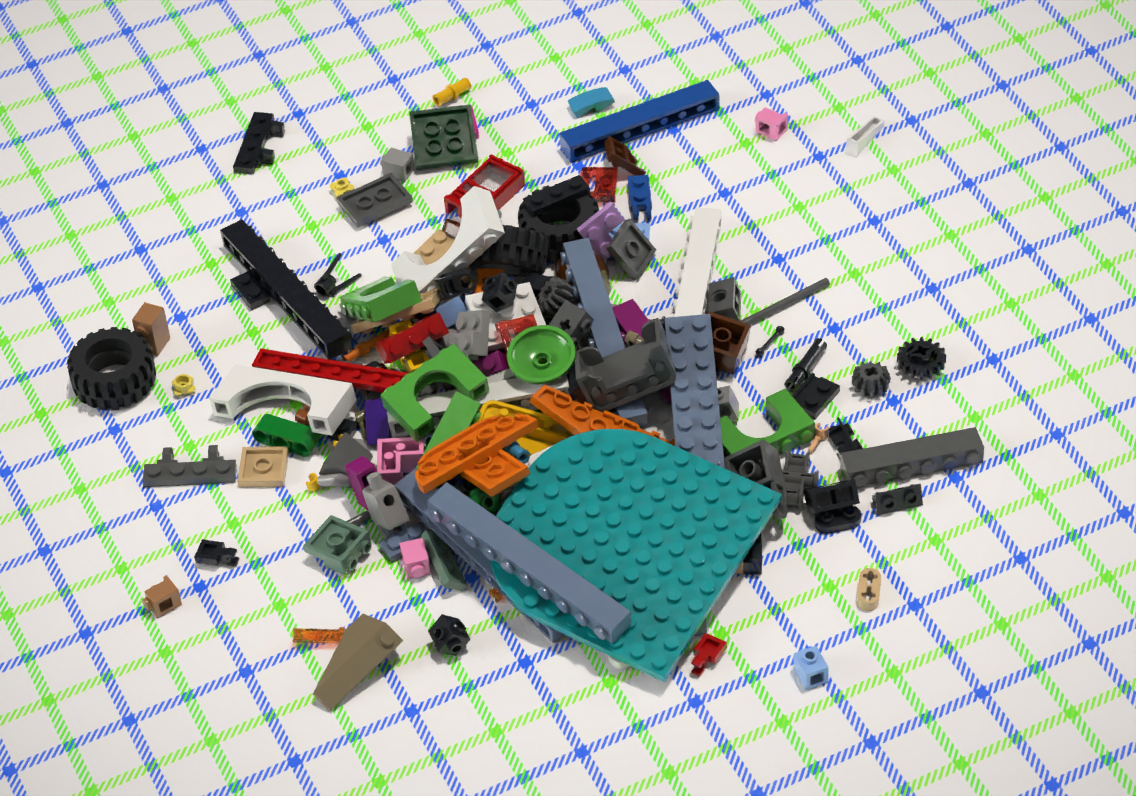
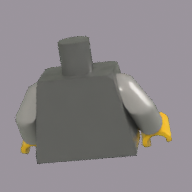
[305,432,373,491]

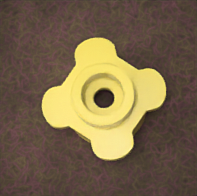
[330,178,354,197]
[172,374,196,396]

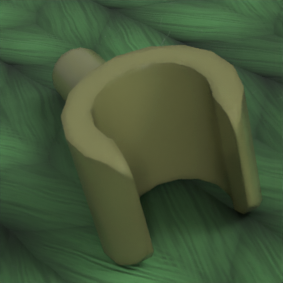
[355,409,367,440]

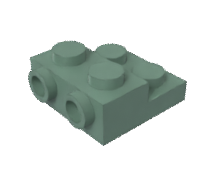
[303,515,372,575]

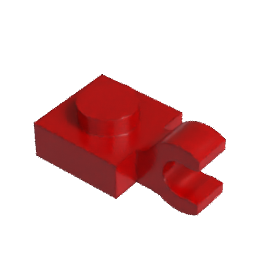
[691,633,727,677]

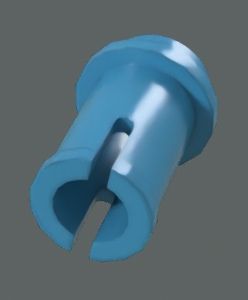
[503,441,530,464]

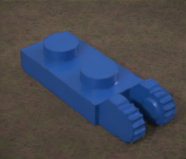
[627,175,652,220]

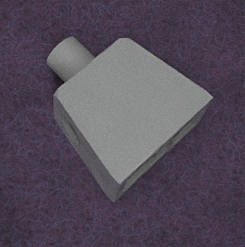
[362,472,410,530]

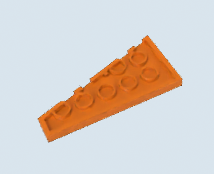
[529,385,675,446]

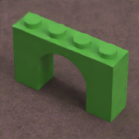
[339,276,422,323]
[381,344,489,442]
[720,389,815,458]

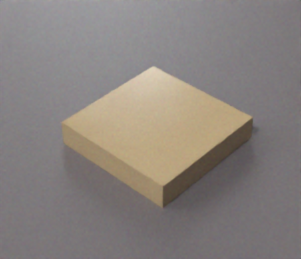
[237,446,289,487]

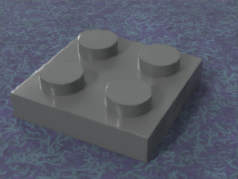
[606,218,657,280]

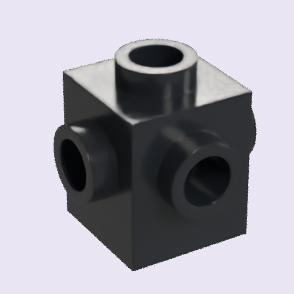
[482,272,517,313]
[428,614,470,656]

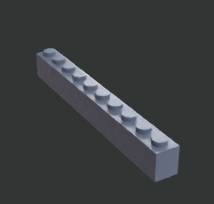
[560,238,647,428]
[394,468,565,644]
[427,482,631,644]

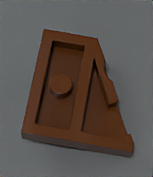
[605,136,646,176]

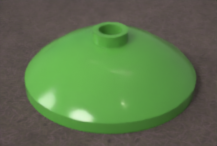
[507,325,576,384]

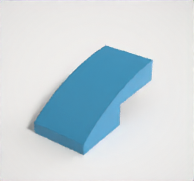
[567,87,615,118]

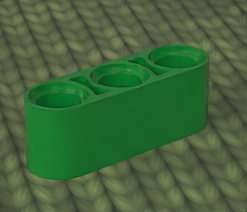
[252,414,321,457]

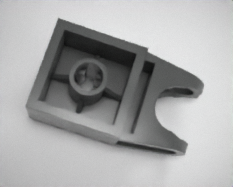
[724,439,787,520]

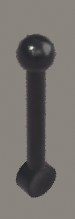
[755,326,785,357]

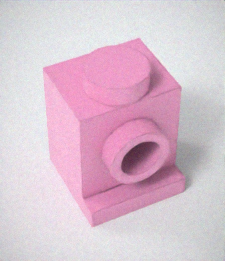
[755,107,788,141]

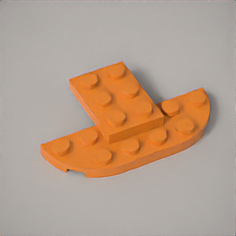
[415,414,539,497]

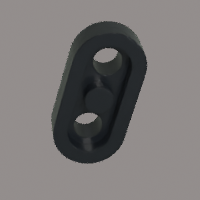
[815,505,861,534]

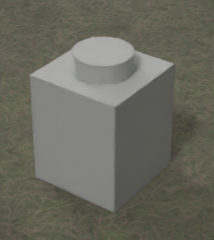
[380,147,415,182]

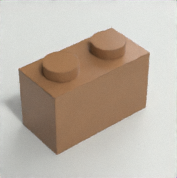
[132,302,170,356]

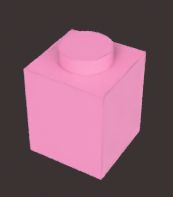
[399,538,430,579]

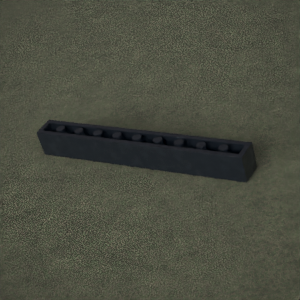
[220,219,352,360]

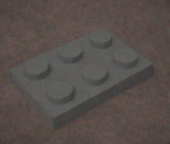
[336,173,413,227]

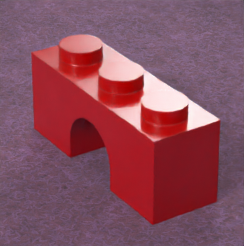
[375,313,449,364]

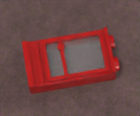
[444,154,525,219]

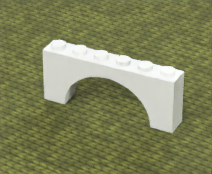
[391,186,505,294]
[209,364,357,436]

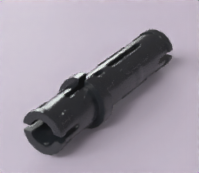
[784,338,827,392]

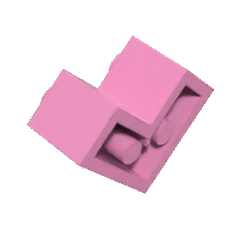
[377,437,425,485]

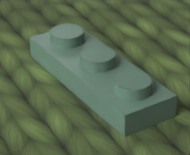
[421,530,467,591]

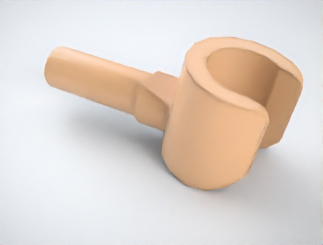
[808,423,829,453]

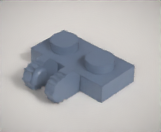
[379,522,426,563]

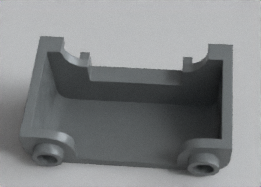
[575,318,676,412]

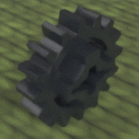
[897,337,946,380]

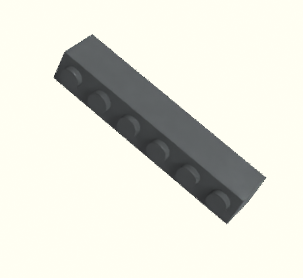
[840,427,984,487]

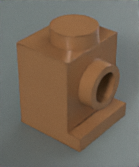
[142,575,182,618]

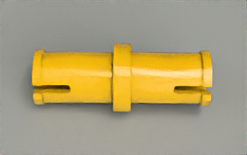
[432,78,471,107]

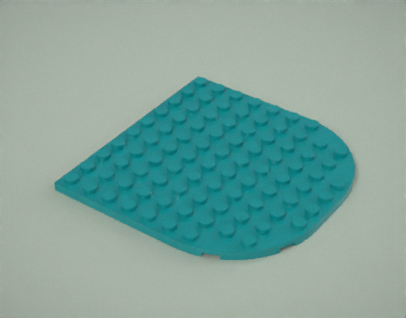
[490,429,782,682]

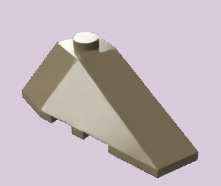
[313,613,403,712]

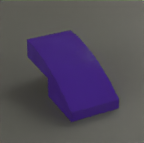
[365,399,391,446]

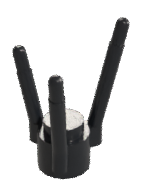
[314,253,362,297]

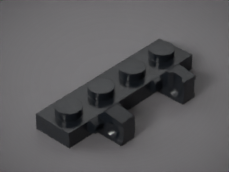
[233,112,285,175]

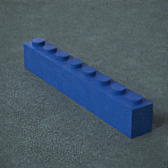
[559,80,720,163]

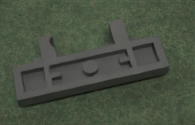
[142,445,237,487]

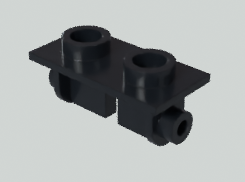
[828,417,863,455]
[872,483,923,515]

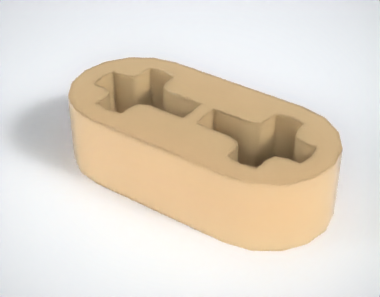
[857,568,881,611]

